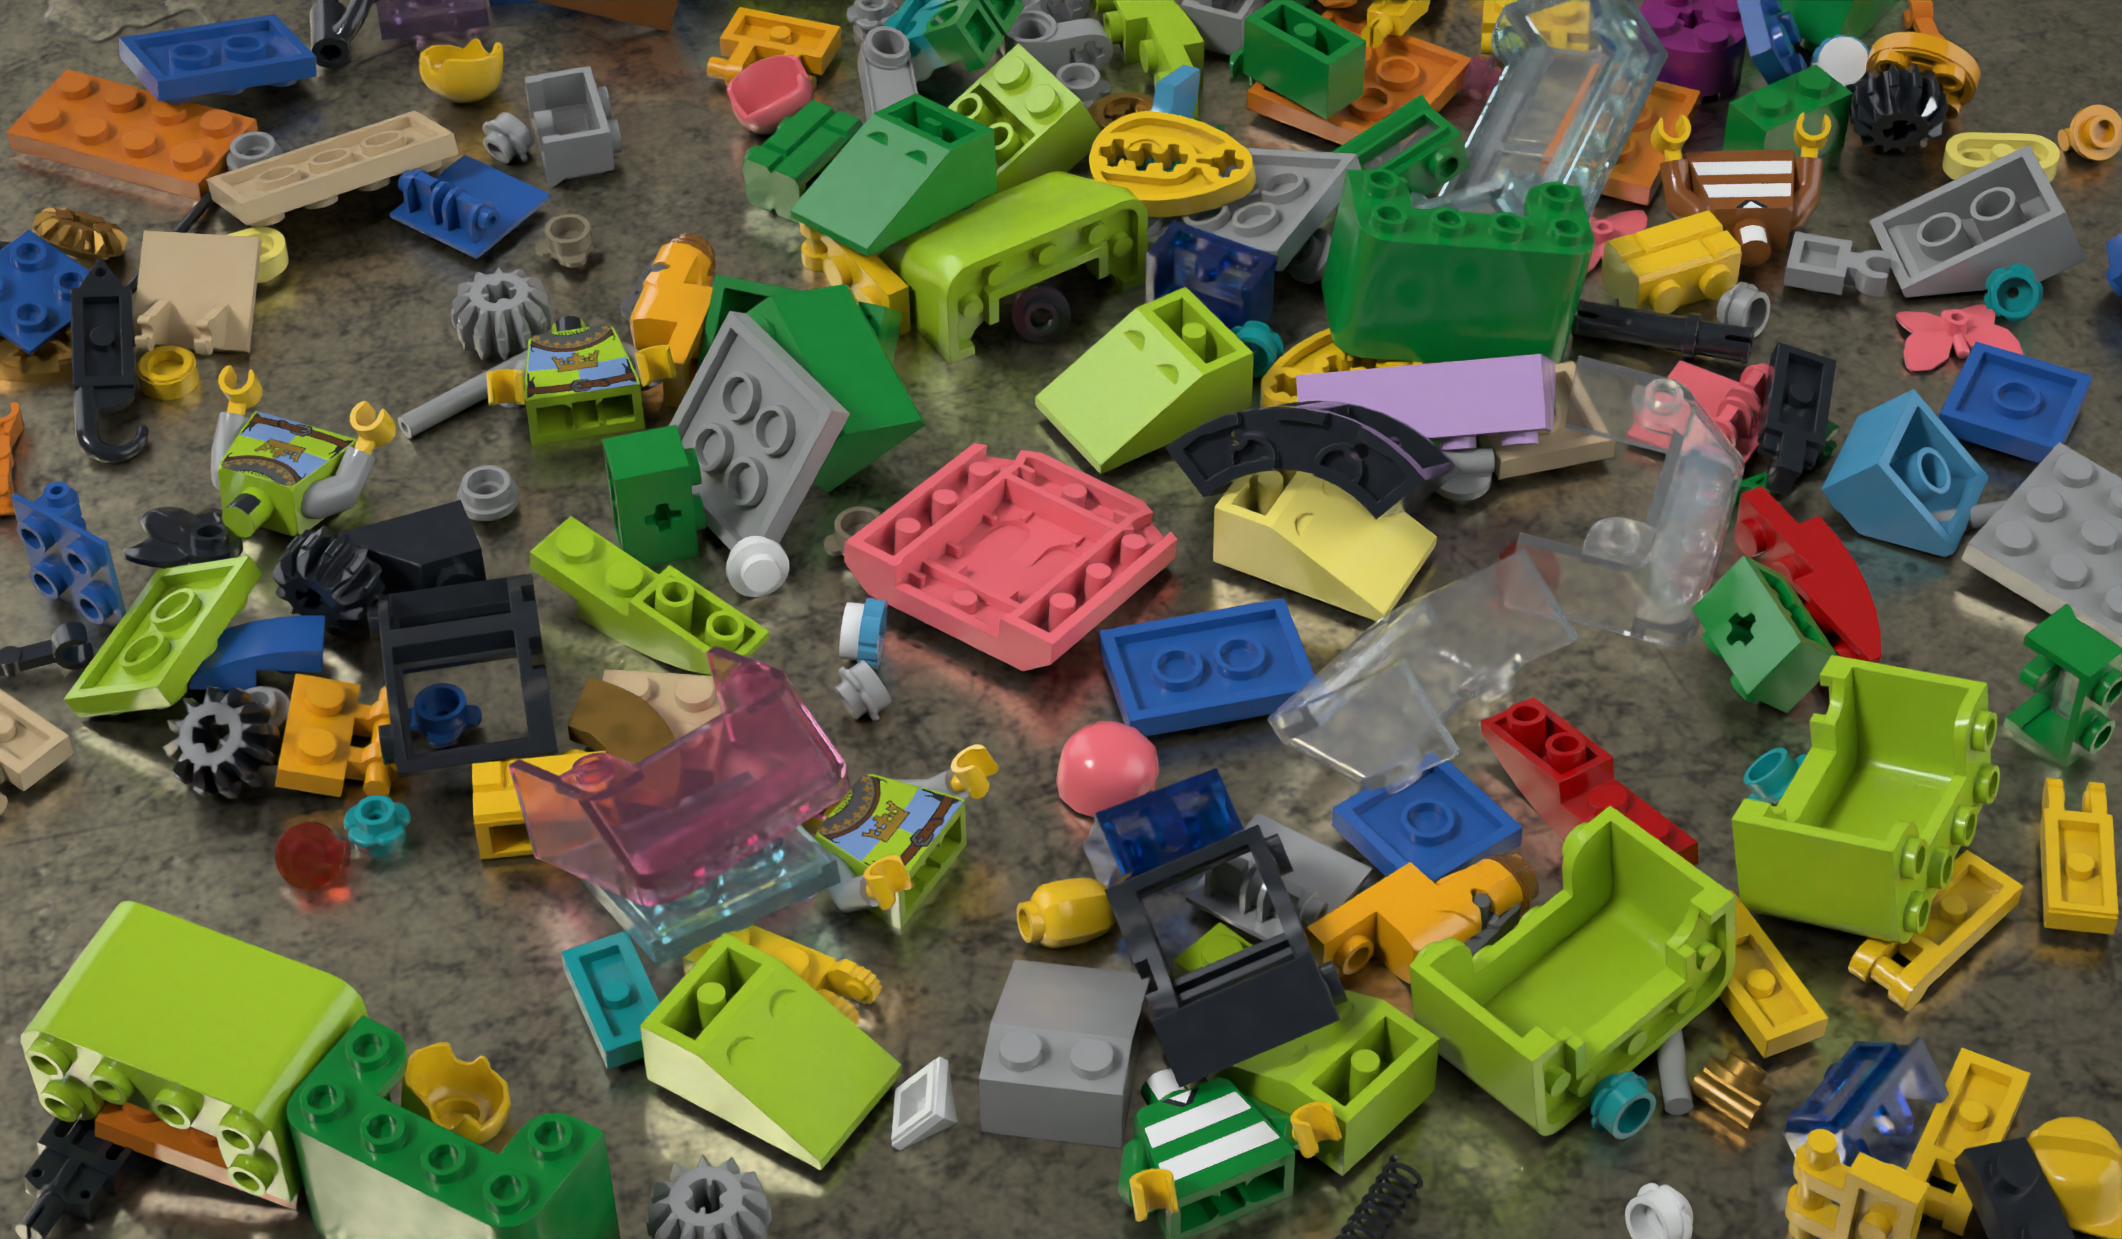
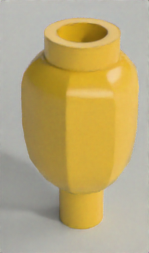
[1016,878,1116,949]

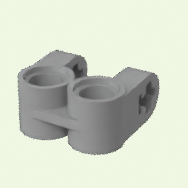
[997,0,1113,77]

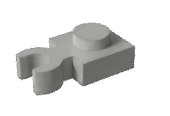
[1783,231,1892,296]

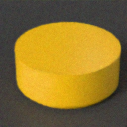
[136,345,199,401]

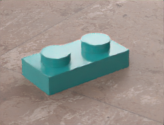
[561,930,660,1069]

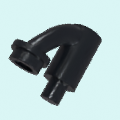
[310,0,380,69]

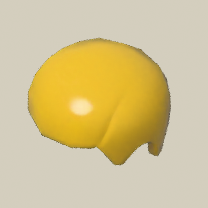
[419,38,504,103]
[401,1042,511,1145]

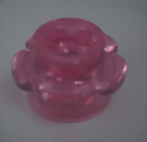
[1461,54,1505,107]

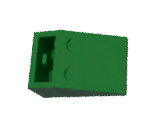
[790,93,998,257]

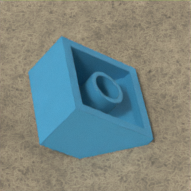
[1821,389,1989,557]

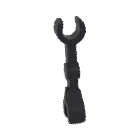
[0,622,94,678]

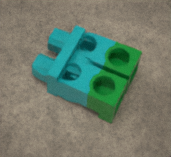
[883,0,1025,84]

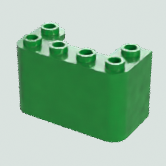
[1322,168,1594,364]
[287,1015,620,1239]

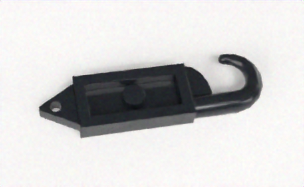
[70,259,149,464]

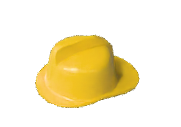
[2027,1117,2122,1239]

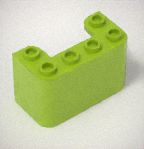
[1732,655,2000,944]
[1409,806,1736,1136]
[21,901,368,1202]

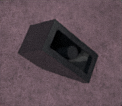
[339,500,486,595]

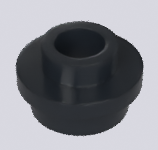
[1012,284,1071,343]

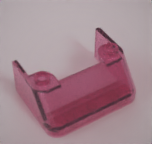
[508,646,851,906]

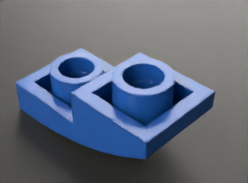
[190,616,325,693]

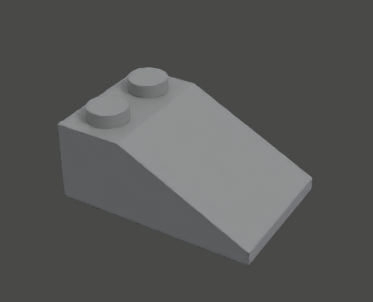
[1869,145,2086,298]
[979,959,1151,1149]

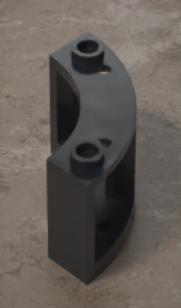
[1166,400,1460,520]
[367,573,559,778]
[1104,824,1348,1088]

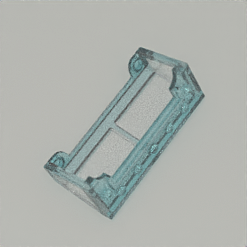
[1410,0,1669,218]

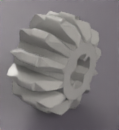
[451,266,553,361]
[645,1154,772,1239]

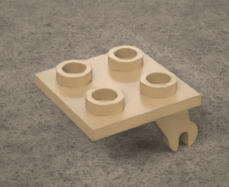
[133,230,262,355]

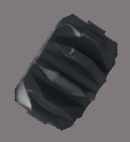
[1850,63,1948,153]
[271,526,386,636]
[163,686,282,799]

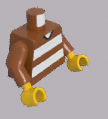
[1650,113,1831,267]

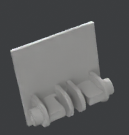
[1185,813,1373,941]

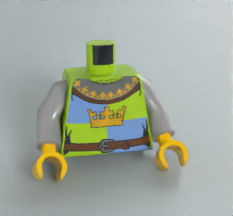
[486,316,677,445]
[211,365,396,538]
[796,744,999,929]

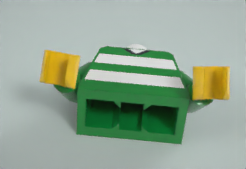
[1118,1069,1342,1239]

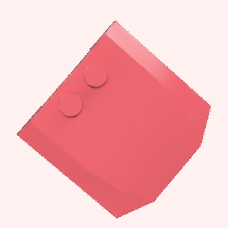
[844,443,1177,671]

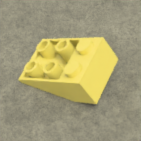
[1213,470,1437,623]

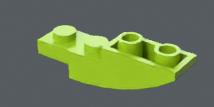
[1090,0,1204,119]
[529,516,770,677]

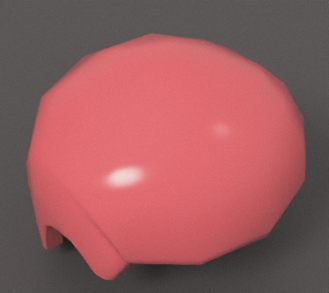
[727,55,814,135]
[1056,721,1160,819]

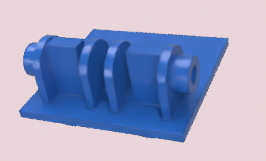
[390,155,551,259]
[0,230,90,355]
[11,482,126,629]

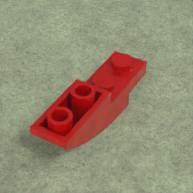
[1734,486,1881,663]
[1480,697,1699,866]

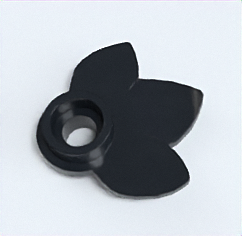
[123,507,243,569]

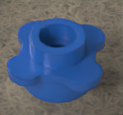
[409,683,482,748]

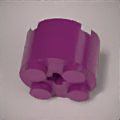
[1632,0,1747,105]

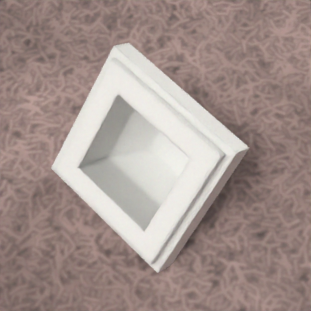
[891,1056,958,1150]

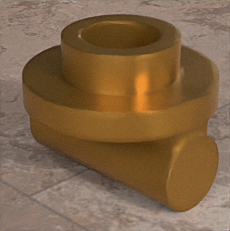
[1690,1051,1773,1131]

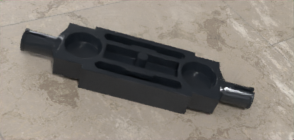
[16,1100,144,1239]

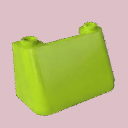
[878,171,1148,364]

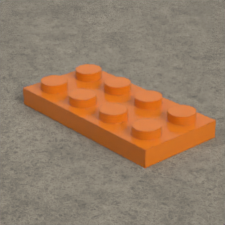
[6,69,259,201]

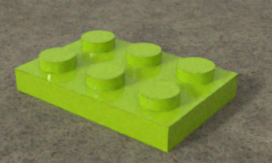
[63,556,263,718]

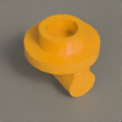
[2057,104,2122,161]

